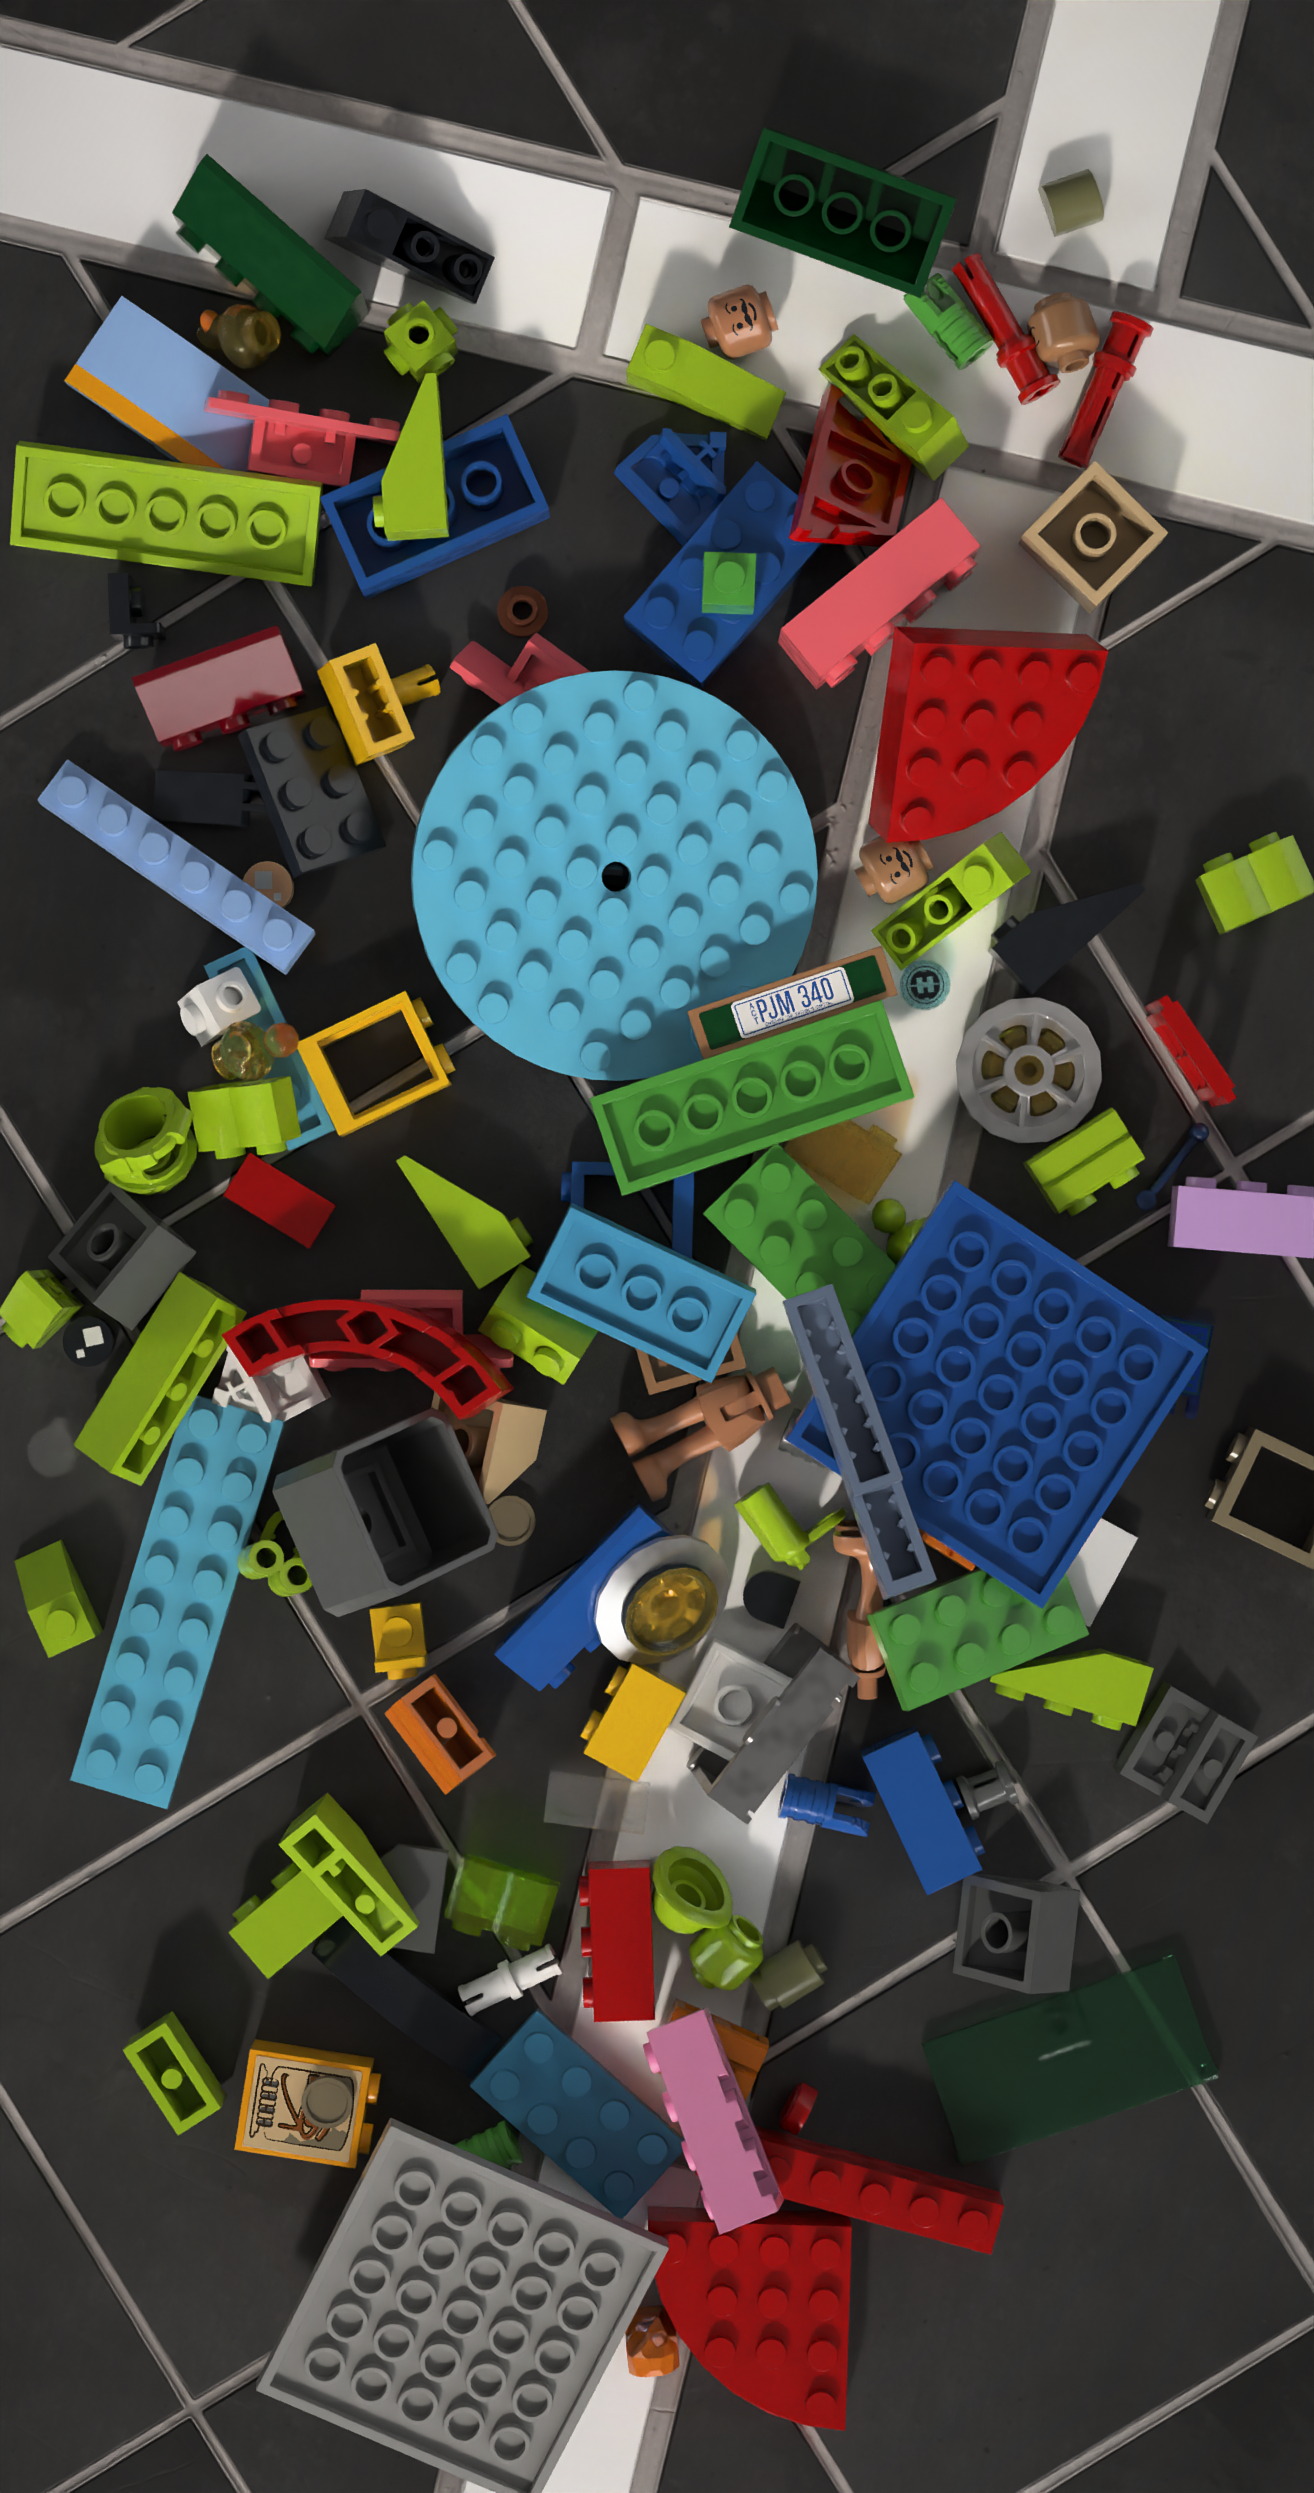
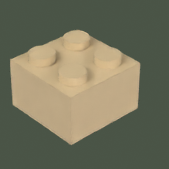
[1018,461,1168,614]

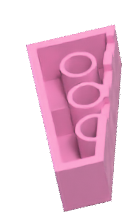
[643,2007,784,2234]

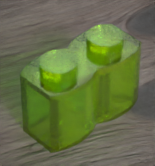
[444,1853,560,1951]

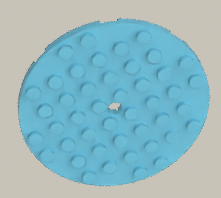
[411,670,818,1081]

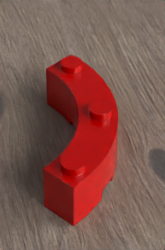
[222,1299,514,1420]

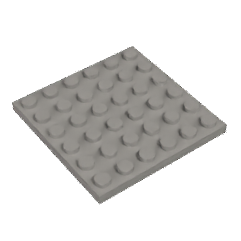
[256,2118,669,2493]

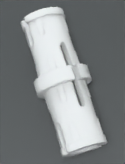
[458,1944,563,2016]

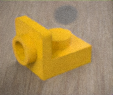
[370,1602,428,1680]

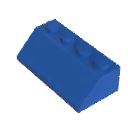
[494,1500,674,1692]

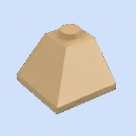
[431,1392,547,1504]

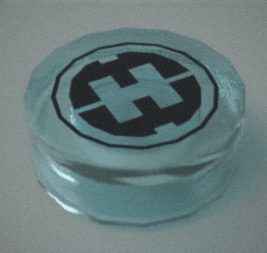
[899,960,950,1011]

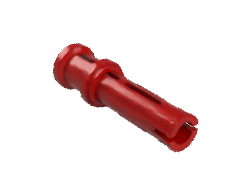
[952,253,1061,405]
[1058,311,1154,469]

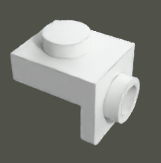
[177,967,261,1047]

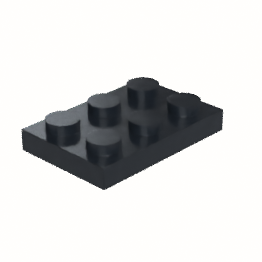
[238,705,386,878]

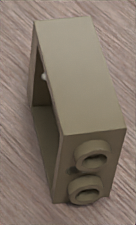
[1203,1427,1314,1570]

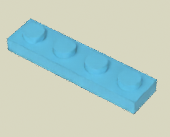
[204,947,336,1151]

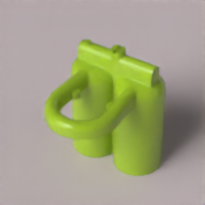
[733,1482,847,1570]
[237,1510,312,1597]

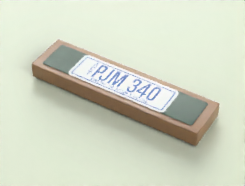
[687,946,898,1060]

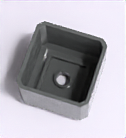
[272,1408,498,1617]

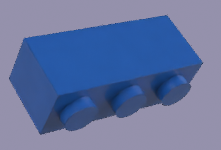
[860,1725,985,1895]

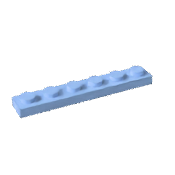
[37,759,316,975]

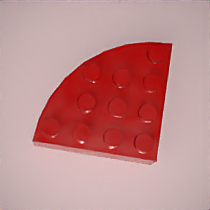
[868,626,1108,843]
[648,2206,852,2431]

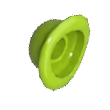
[652,1846,733,1934]

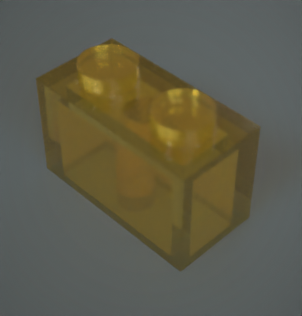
[783,1120,902,1205]

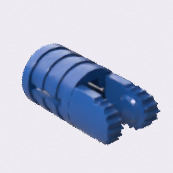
[778,1773,875,1837]

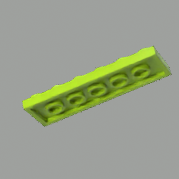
[10,441,324,587]

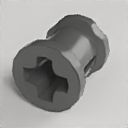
[955,1759,1019,1820]

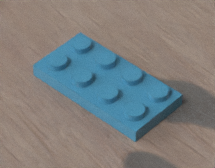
[527,1203,756,1383]
[470,2007,685,2219]

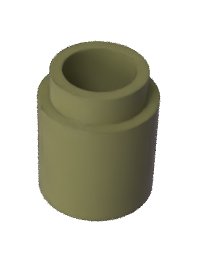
[749,1940,828,2011]

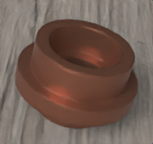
[497,586,548,638]

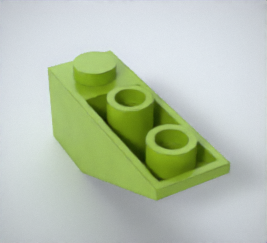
[818,334,969,482]
[870,831,1032,970]
[987,1648,1154,1731]

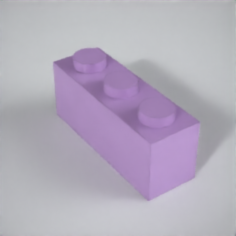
[1167,1177,1314,1258]

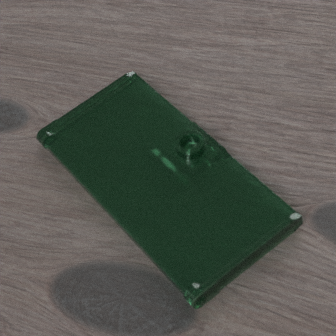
[921,1955,1219,2167]

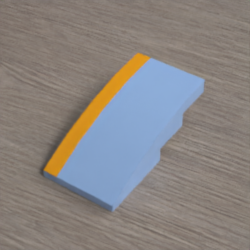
[64,296,269,473]

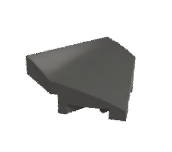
[379,1843,449,1954]

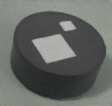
[63,1316,115,1367]

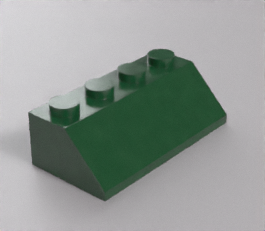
[729,127,958,298]
[172,154,369,359]

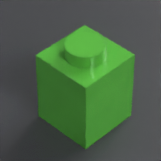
[702,552,756,615]

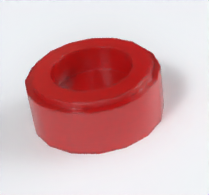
[778,2082,818,2136]

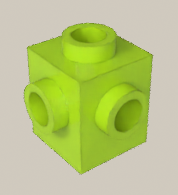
[383,300,458,384]

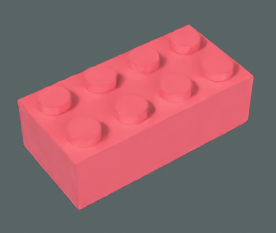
[778,498,981,690]

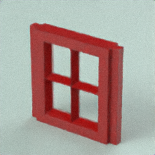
[1144,995,1237,1107]

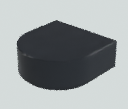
[743,1570,801,1629]

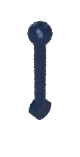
[1135,1123,1209,1210]

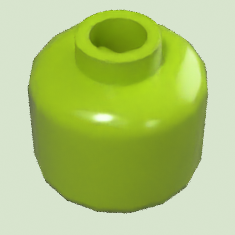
[689,1914,763,1991]

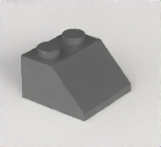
[48,1182,197,1330]
[953,1873,1080,1994]

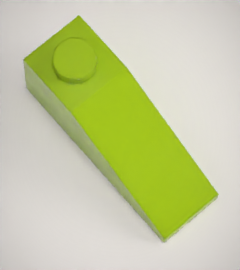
[626,324,786,441]
[373,373,450,541]
[396,1155,534,1289]
[0,1269,84,1349]
[278,1792,420,1956]

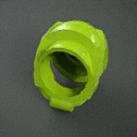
[94,1087,197,1196]

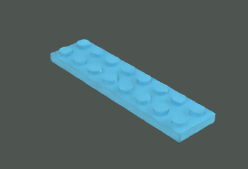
[70,1394,286,1809]

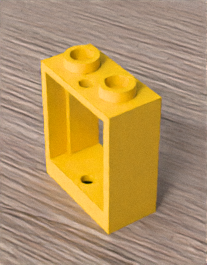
[295,991,455,1137]

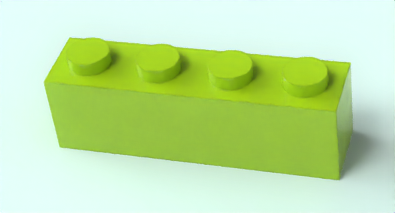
[73,1271,247,1486]

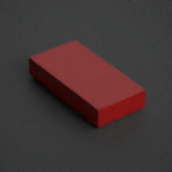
[223,1152,337,1249]

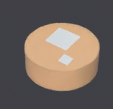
[243,861,294,909]

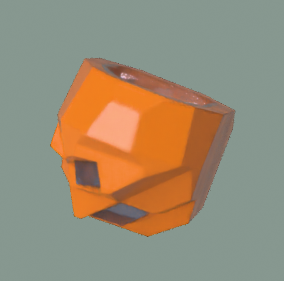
[625,2305,680,2378]

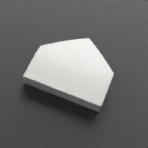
[211,1345,332,1423]

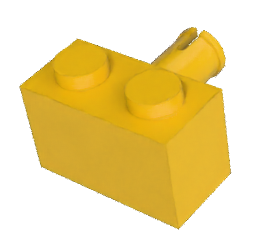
[317,643,440,766]

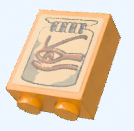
[234,2039,381,2169]

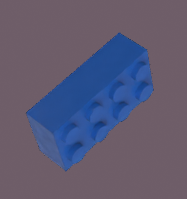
[320,414,550,600]
[624,461,827,690]

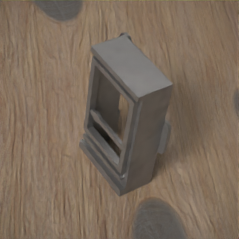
[686,1623,860,1825]

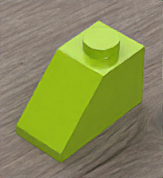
[14,1539,103,1658]

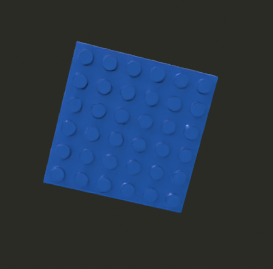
[784,1180,1208,1609]

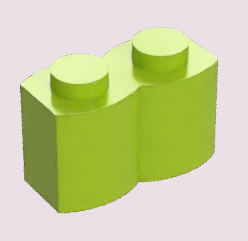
[1195,831,1314,935]
[187,1076,301,1159]

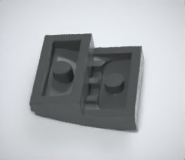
[1113,1681,1258,1824]

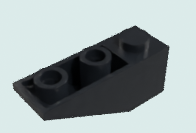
[324,189,495,304]

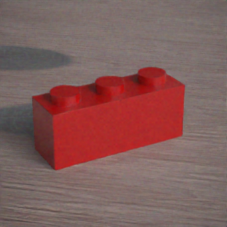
[579,1860,655,2022]

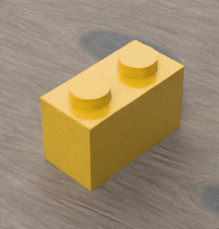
[580,1662,686,1783]

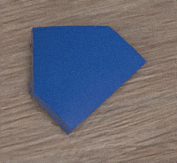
[613,428,726,546]

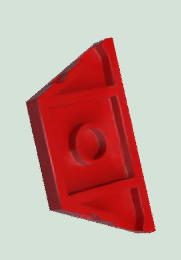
[788,384,912,547]

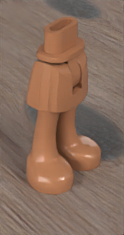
[610,1367,791,1503]
[833,1519,886,1700]

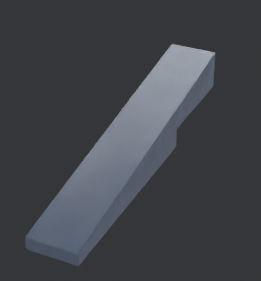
[782,1284,937,1600]

